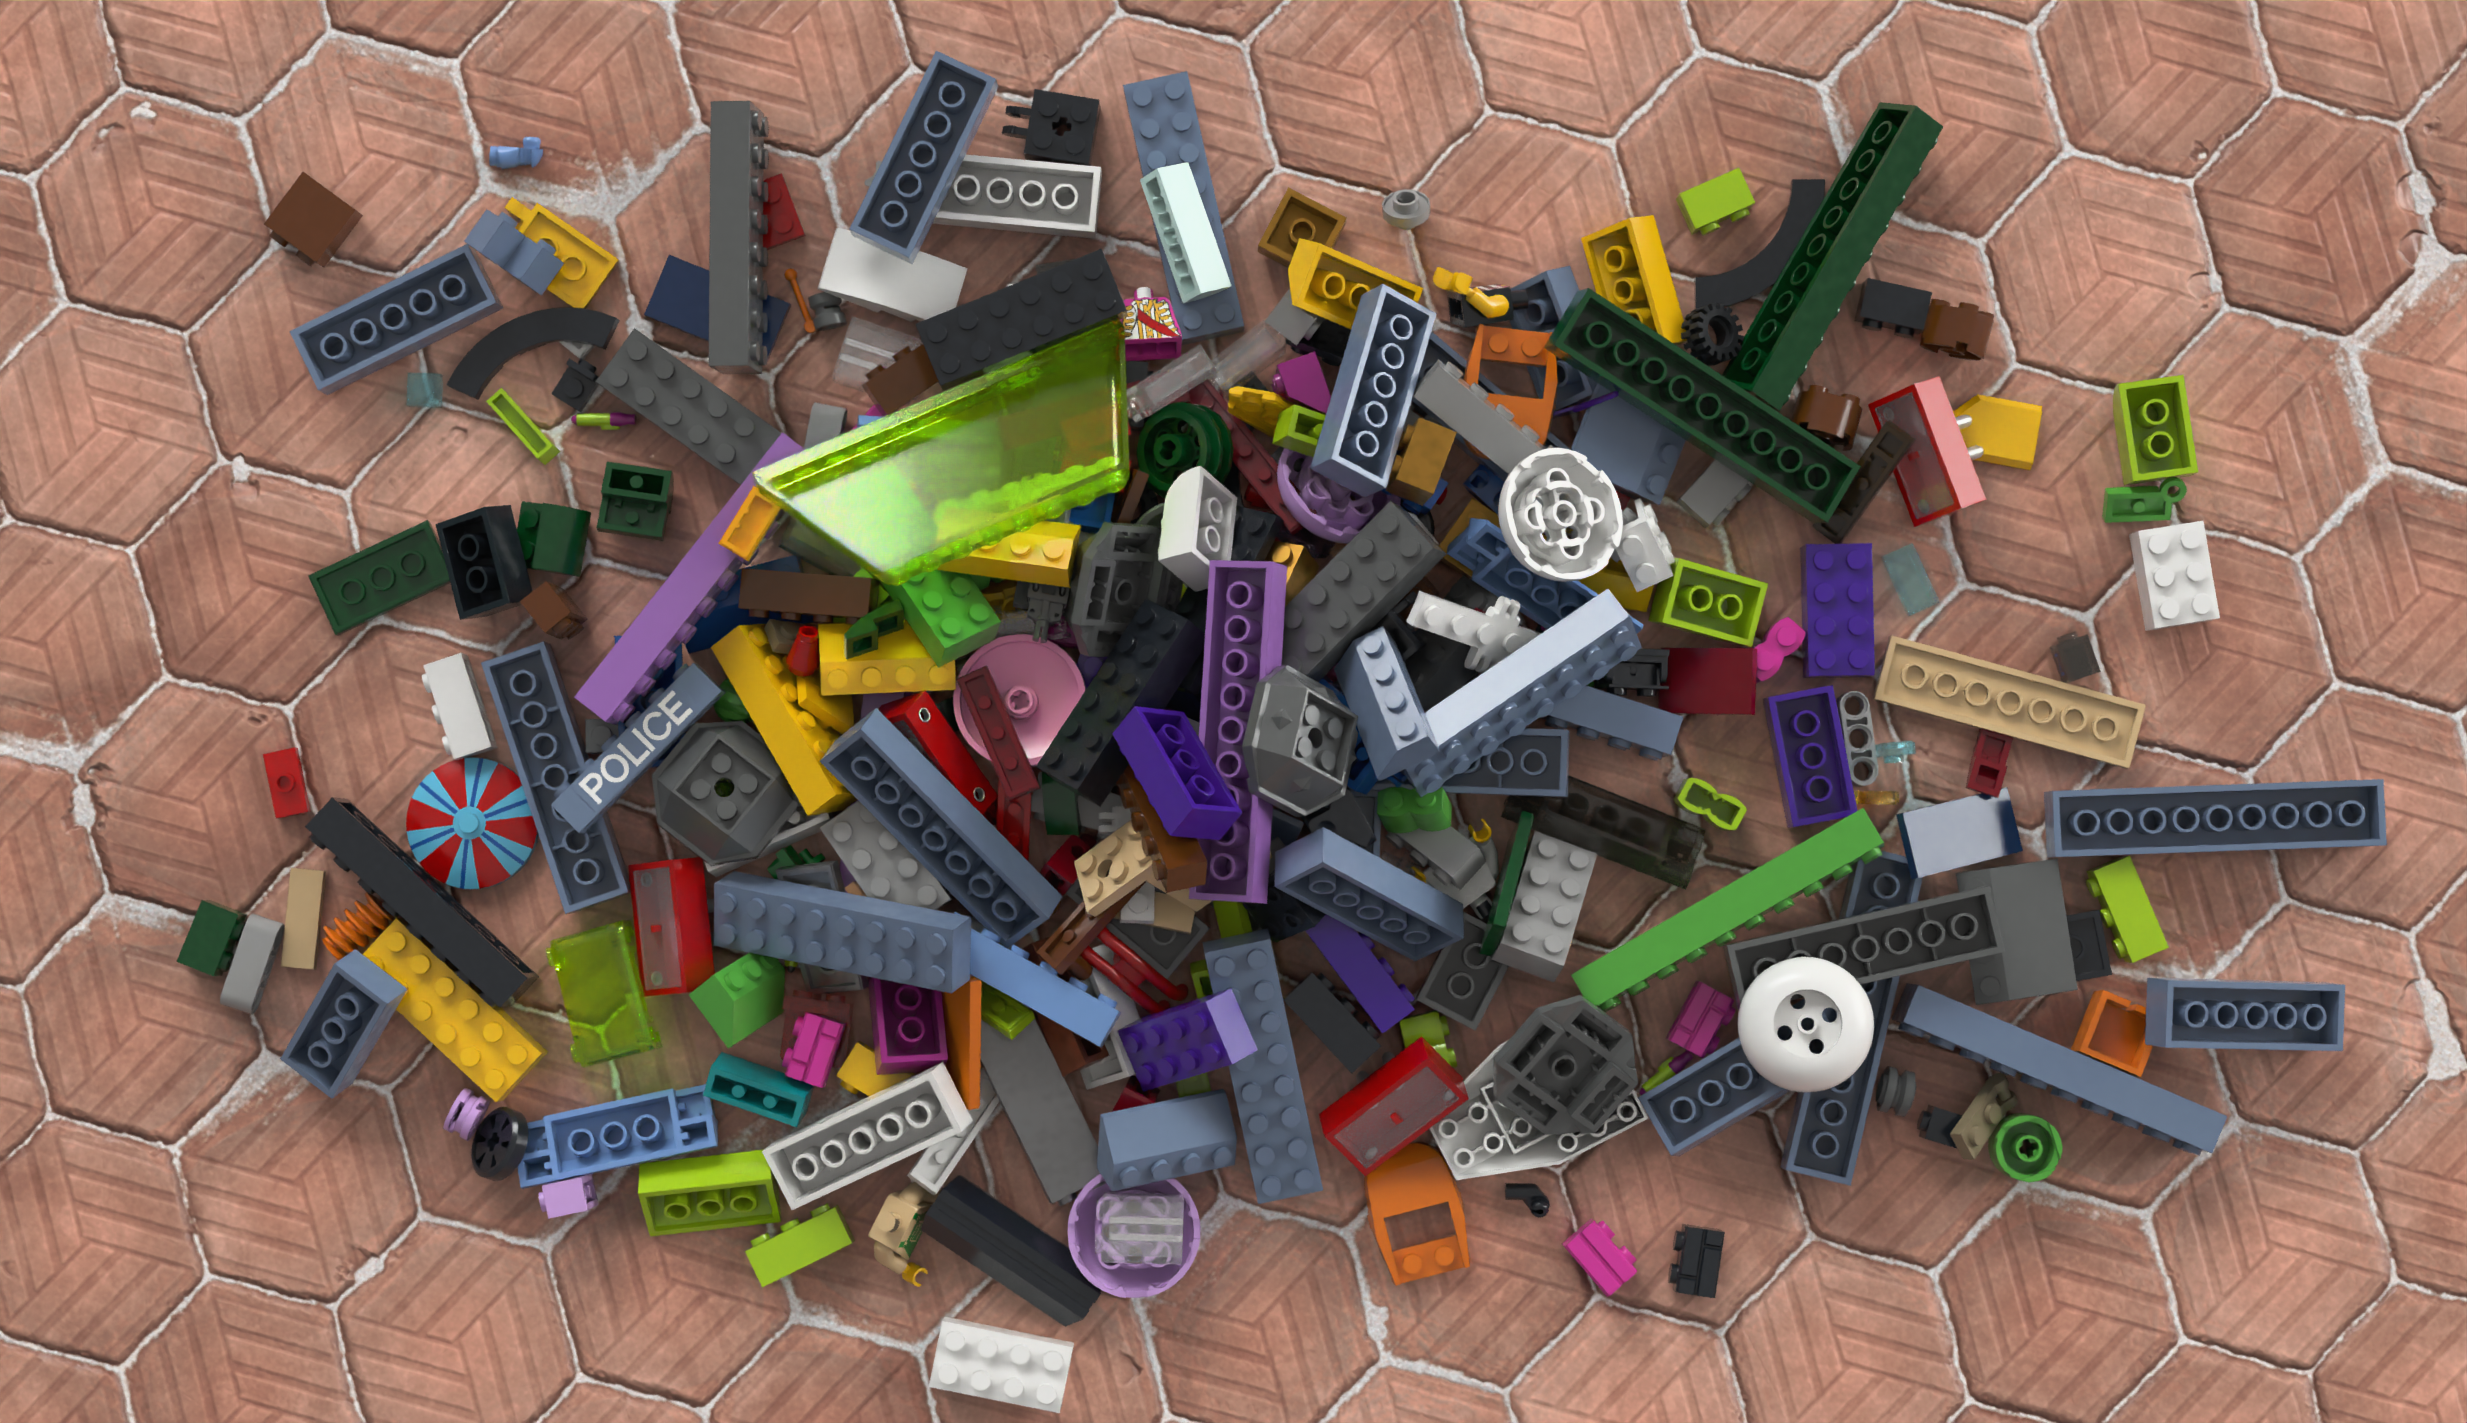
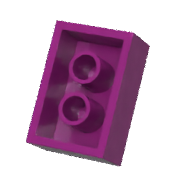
[868,977,948,1075]

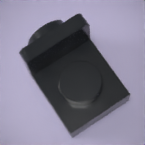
[552,358,599,412]

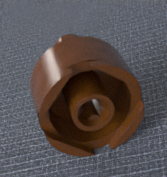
[1920,299,1994,361]
[1791,385,1862,451]

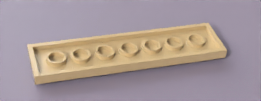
[1873,635,2146,769]

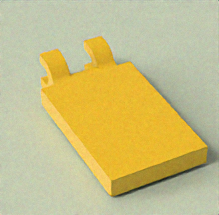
[504,197,619,309]

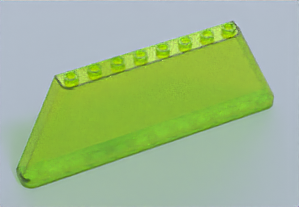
[752,318,1130,586]

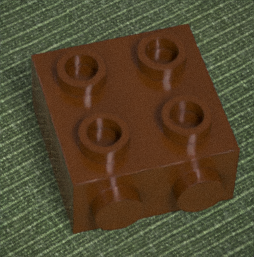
[264,172,363,268]

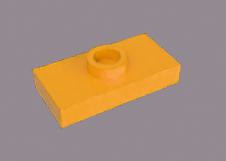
[718,486,784,562]

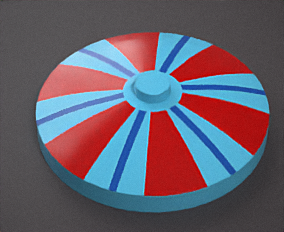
[406,758,539,889]

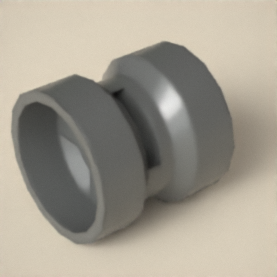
[808,292,847,331]

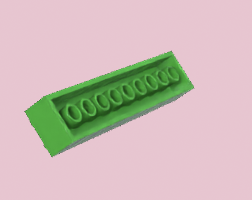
[1571,808,1885,1012]

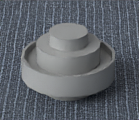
[1382,189,1430,230]

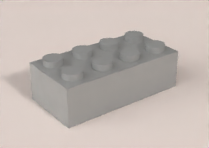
[820,801,953,910]
[1491,831,1597,982]

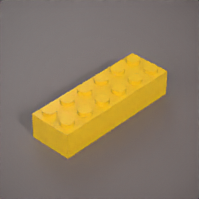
[711,624,858,816]
[363,918,548,1102]

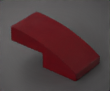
[1966,729,2014,798]

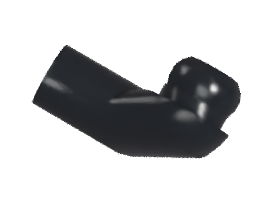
[1505,1183,1550,1218]

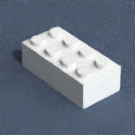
[929,1317,1074,1413]

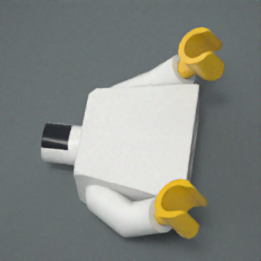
[1411,819,1499,920]

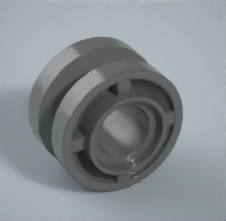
[1876,1066,1916,1117]

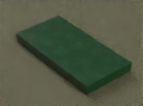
[308,520,450,636]
[1479,811,1534,957]

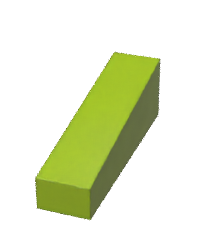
[486,388,561,465]

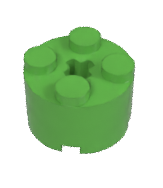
[1988,1113,2063,1182]

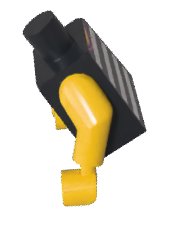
[1433,267,1528,327]

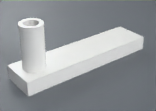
[907,1068,999,1195]

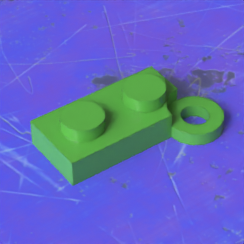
[2102,477,2187,523]

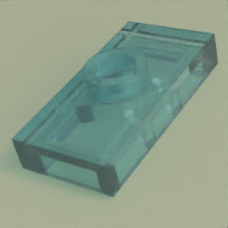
[1875,741,1916,764]

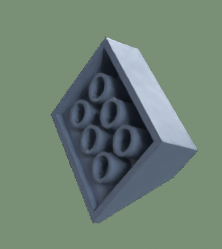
[1570,383,1686,505]

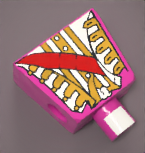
[1118,287,1182,362]

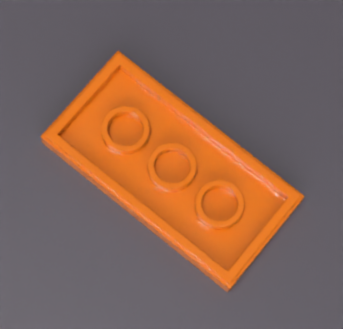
[941,974,982,1110]

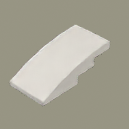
[818,228,967,322]

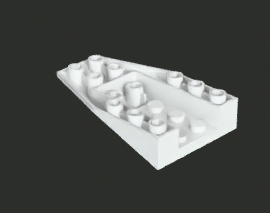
[1429,1040,1649,1180]

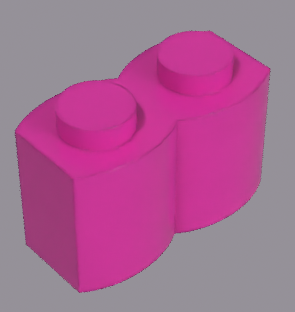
[1753,617,1806,683]

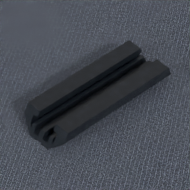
[921,1175,1101,1327]

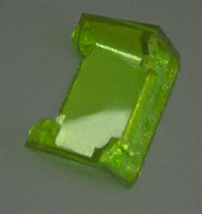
[546,920,663,1068]

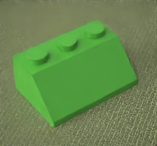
[689,953,785,1049]

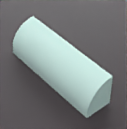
[1140,162,1231,303]

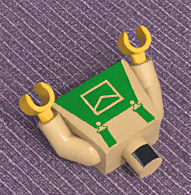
[869,1182,942,1287]

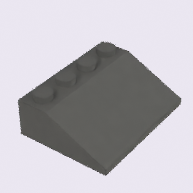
[1956,858,2078,1005]

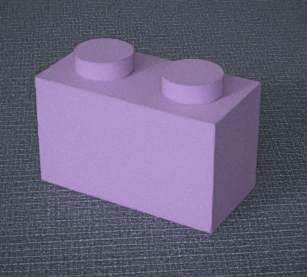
[539,1174,599,1219]

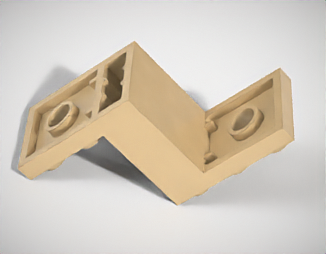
[1074,820,1272,917]

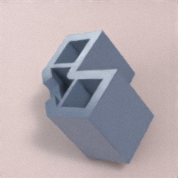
[464,209,564,296]

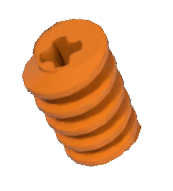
[322,892,395,960]

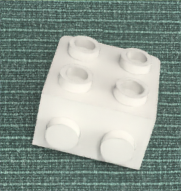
[1615,498,1675,592]

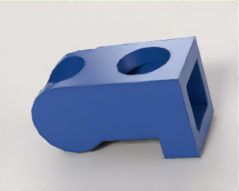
[1463,464,1504,515]

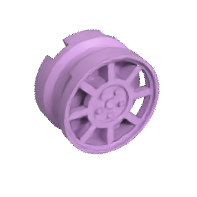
[443,1088,490,1141]

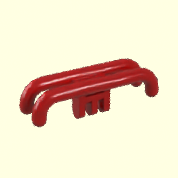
[1080,927,1189,1014]

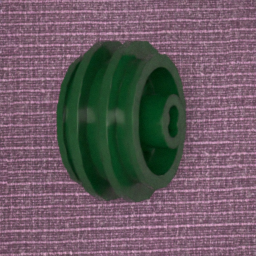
[1136,402,1234,498]

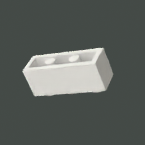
[422,653,498,760]

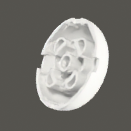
[1498,448,1623,582]
[1738,957,1874,1092]

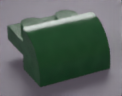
[596,462,674,541]
[517,501,591,577]

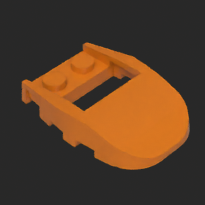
[1463,324,1558,461]
[1364,1142,1470,1286]

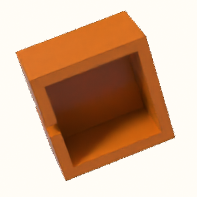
[2071,990,2153,1077]

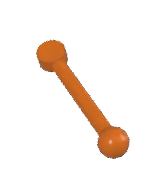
[784,268,816,333]

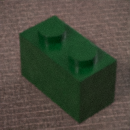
[176,900,247,976]

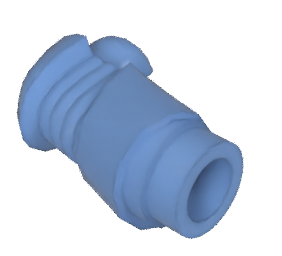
[489,136,544,170]

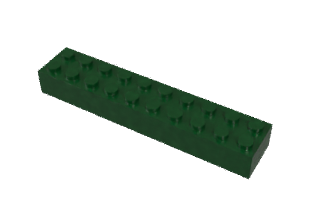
[1722,102,1943,411]
[1544,288,1861,524]

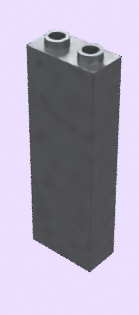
[981,999,1106,1206]

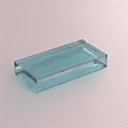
[1881,543,1940,617]

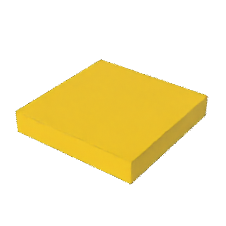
[797,664,854,734]

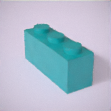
[703,1052,814,1127]

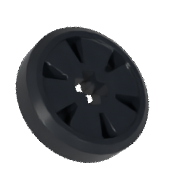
[471,1107,529,1181]

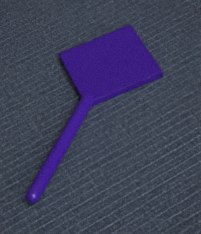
[1552,391,1619,419]

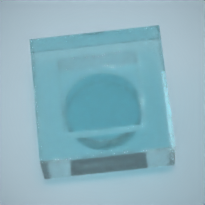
[406,373,443,408]

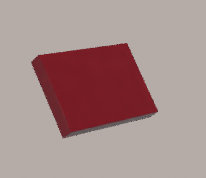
[1658,647,1757,715]

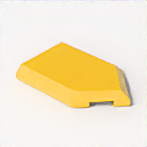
[1227,386,1294,437]
[1953,394,2042,471]

